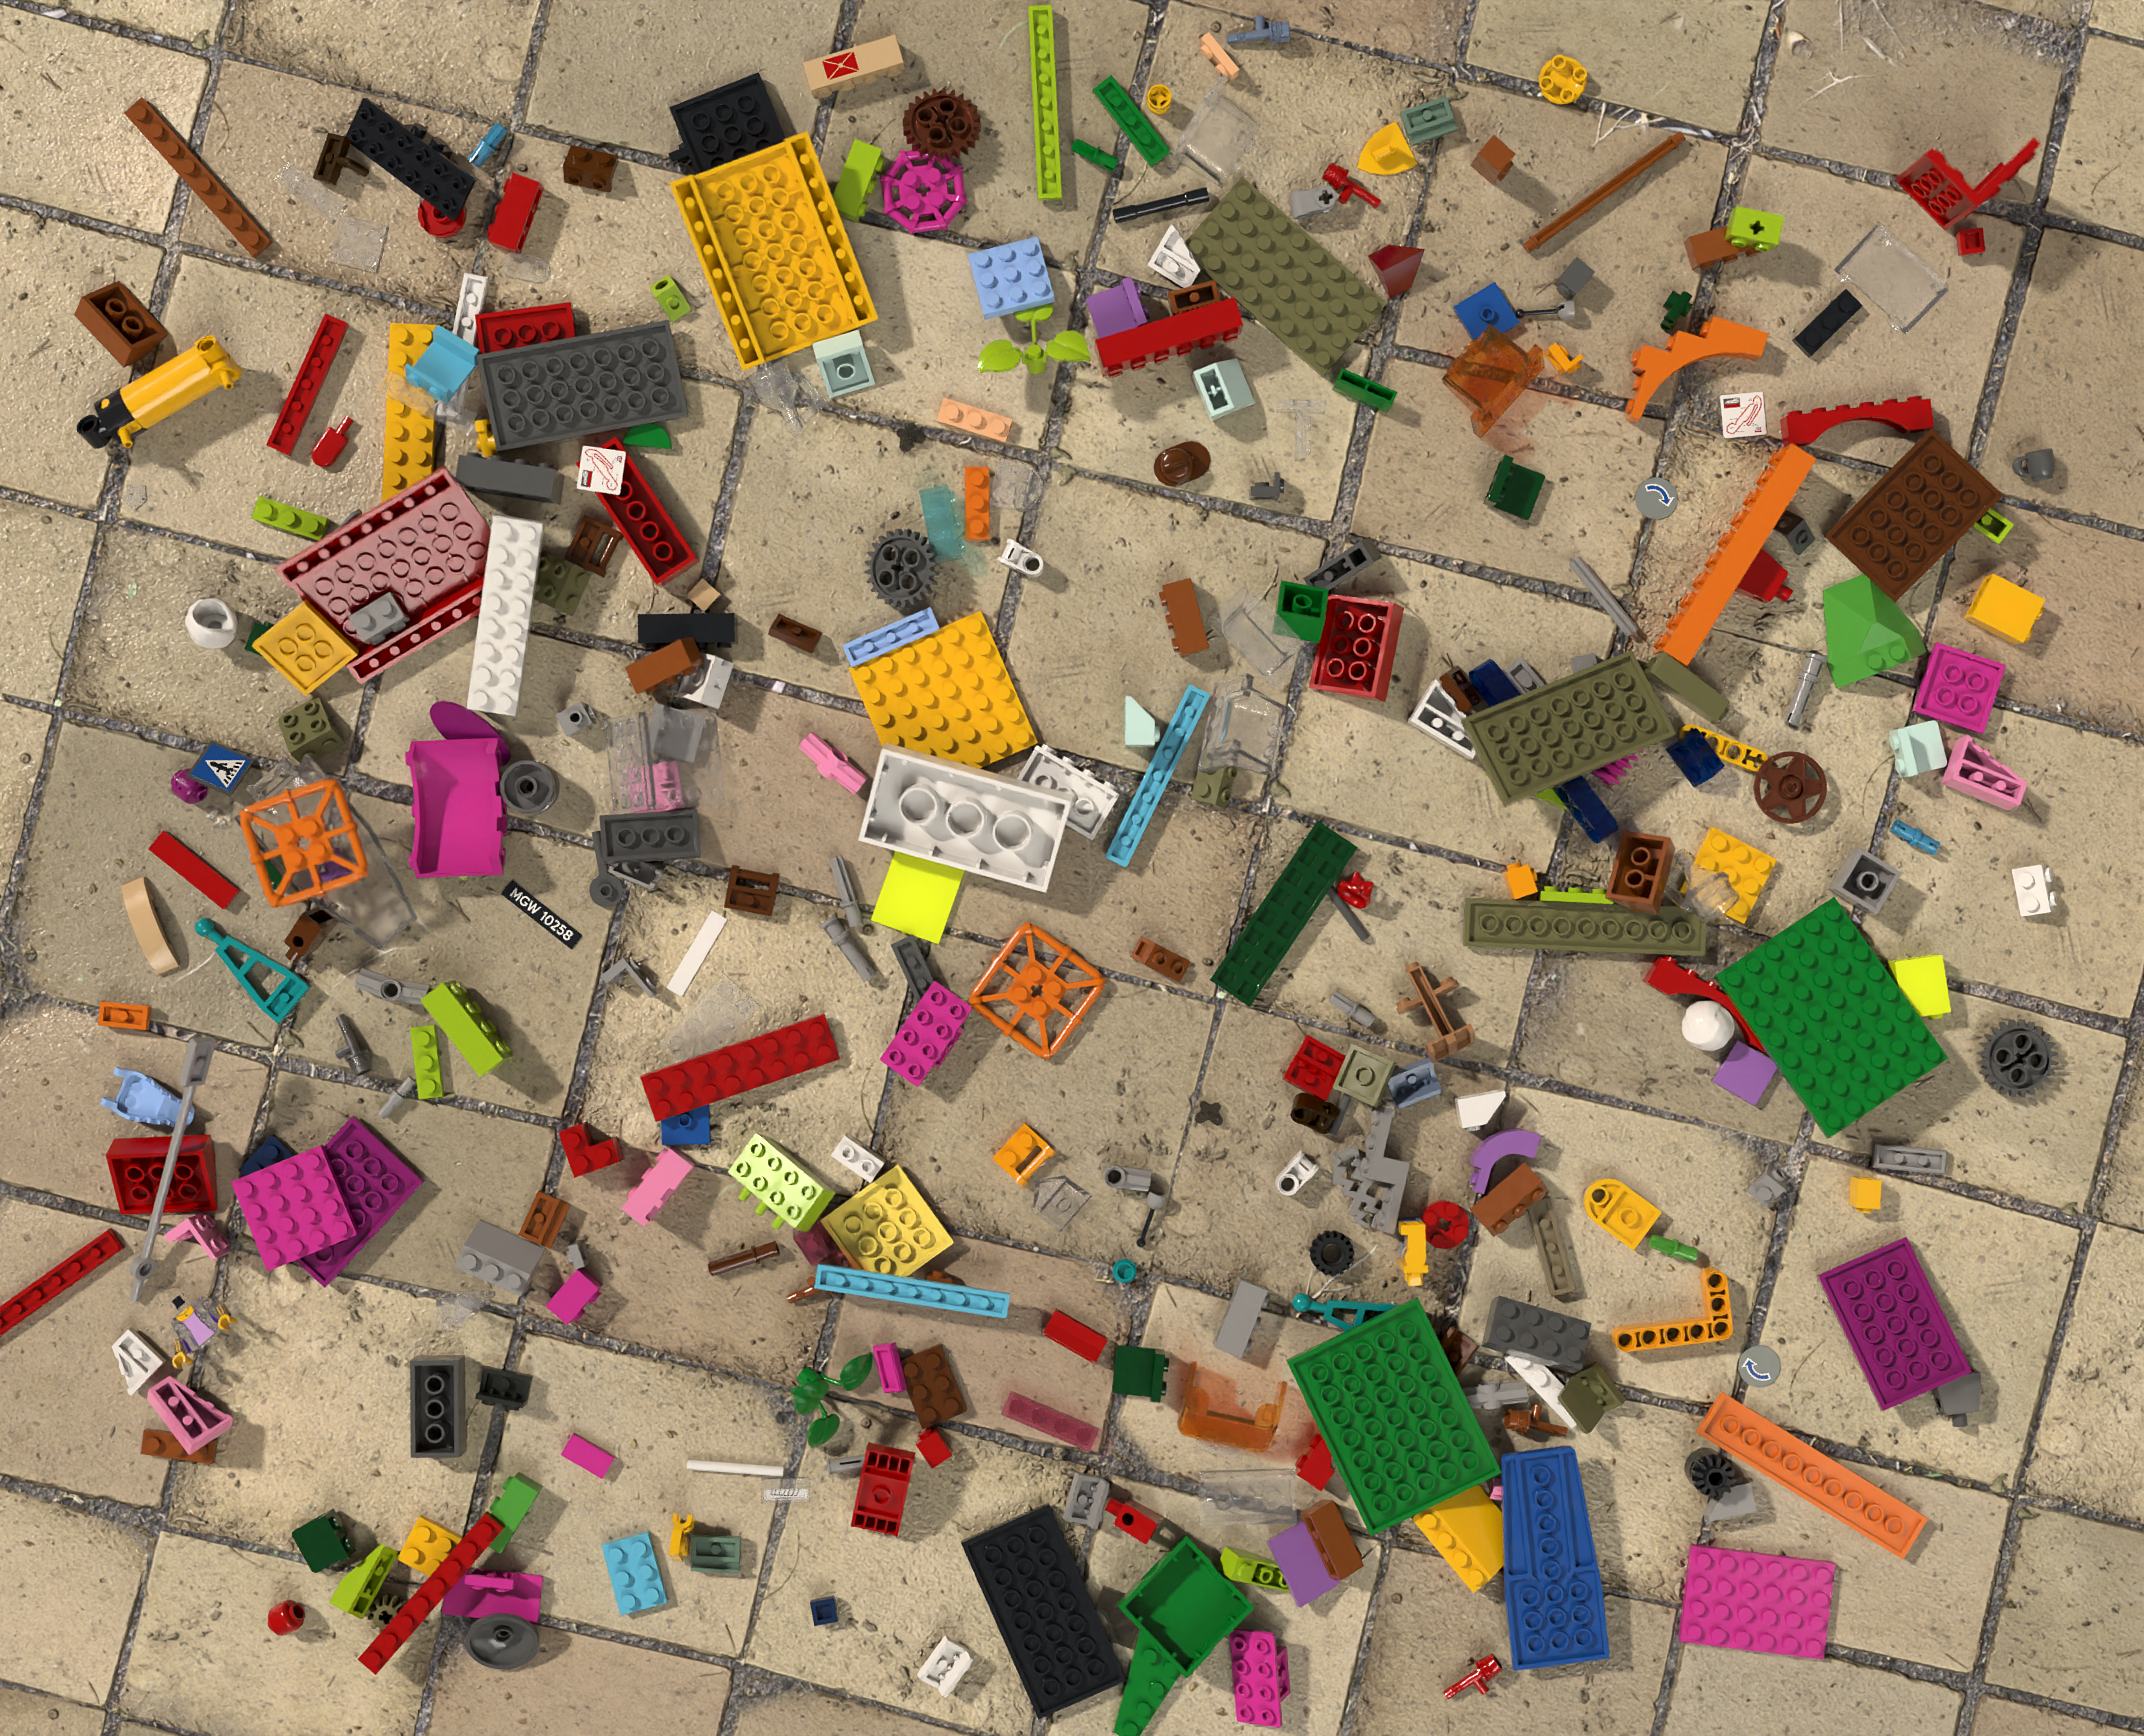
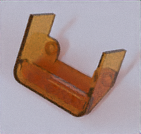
[1177,1361,1287,1452]

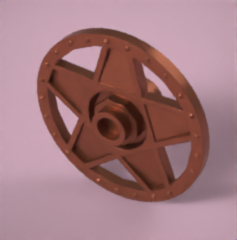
[1753,751,1827,824]

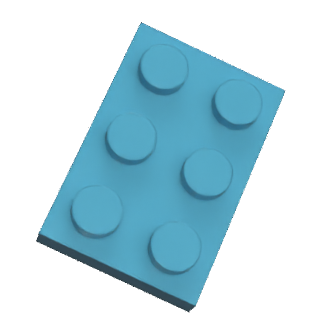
[602,1531,668,1615]

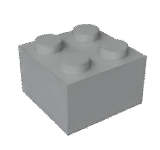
[1828,848,1902,914]

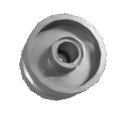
[500,760,559,814]

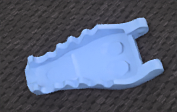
[100,1066,195,1128]

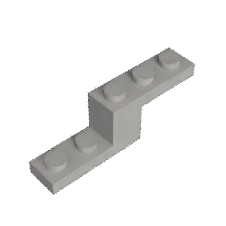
[1360,1106,1410,1234]

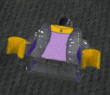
[170,1293,238,1370]

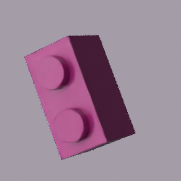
[546,1267,603,1325]

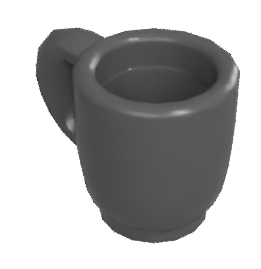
[2012,448,2055,481]

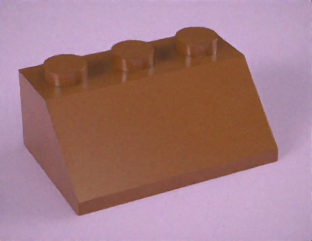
[74,281,168,368]
[1605,830,1676,915]

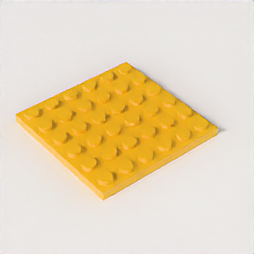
[849,611,1038,769]

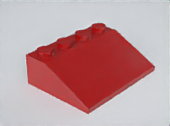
[1309,594,1404,702]
[106,1134,218,1215]

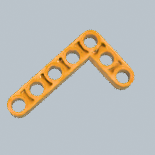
[1611,1267,1733,1352]

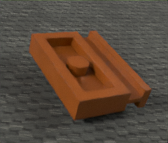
[518,1190,571,1249]

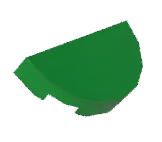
[623,423,672,450]

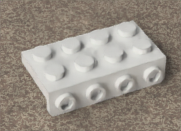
[1017,744,1120,840]

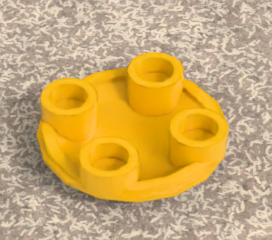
[1538,55,1587,104]

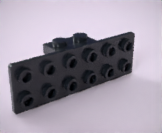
[345,98,476,221]

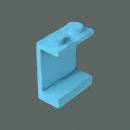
[405,325,480,404]

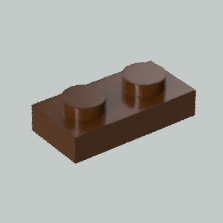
[768,614,823,653]

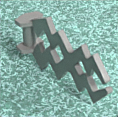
[1330,1145,1381,1228]

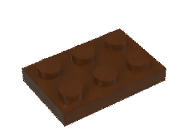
[900,1343,968,1429]

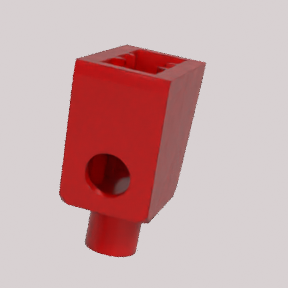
[1735,548,1793,604]
[1105,1497,1163,1545]

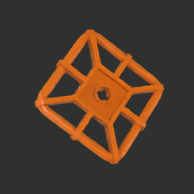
[239,778,370,908]
[968,922,1106,1060]

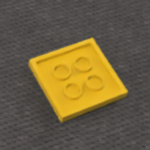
[252,600,359,696]
[1678,827,1777,924]

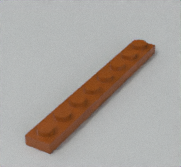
[124,97,273,258]

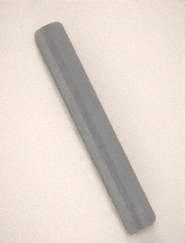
[1569,557,1638,637]

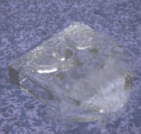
[989,458,1045,512]

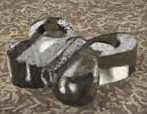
[896,423,926,453]
[1194,1101,1223,1126]

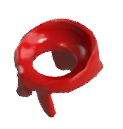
[1337,871,1374,909]

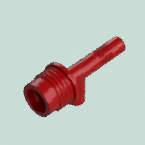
[1321,162,1381,208]
[1443,1653,1503,1700]

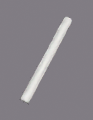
[687,1460,784,1477]

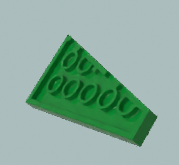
[1113,1630,1181,1736]

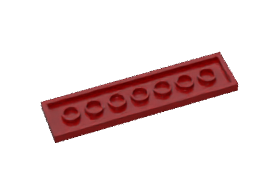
[640,1013,840,1122]

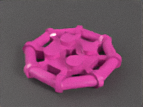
[879,149,968,235]

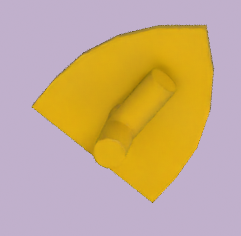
[1357,121,1417,175]

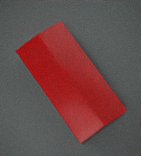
[1042,1308,1108,1364]

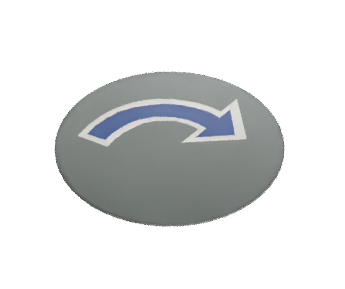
[1635,477,1677,519]
[1738,1345,1780,1387]

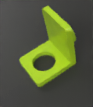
[649,275,691,322]

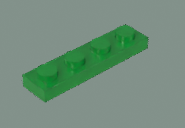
[1092,75,1170,168]

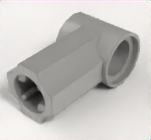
[1102,1164,1151,1192]

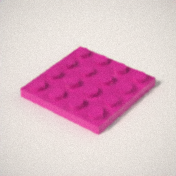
[231,1144,359,1271]

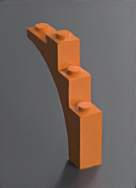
[1625,316,1769,423]

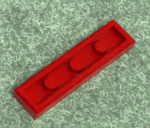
[148,830,241,909]

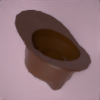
[1154,441,1211,487]

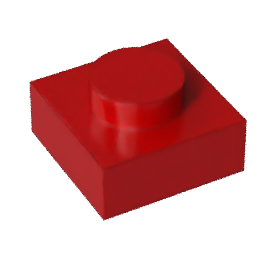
[1956,227,1985,256]

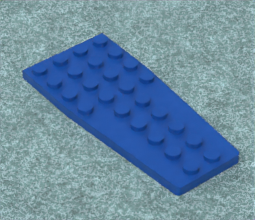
[1501,1445,1610,1671]

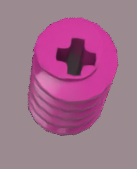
[1592,750,1644,788]

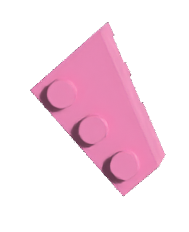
[147,1376,233,1455]

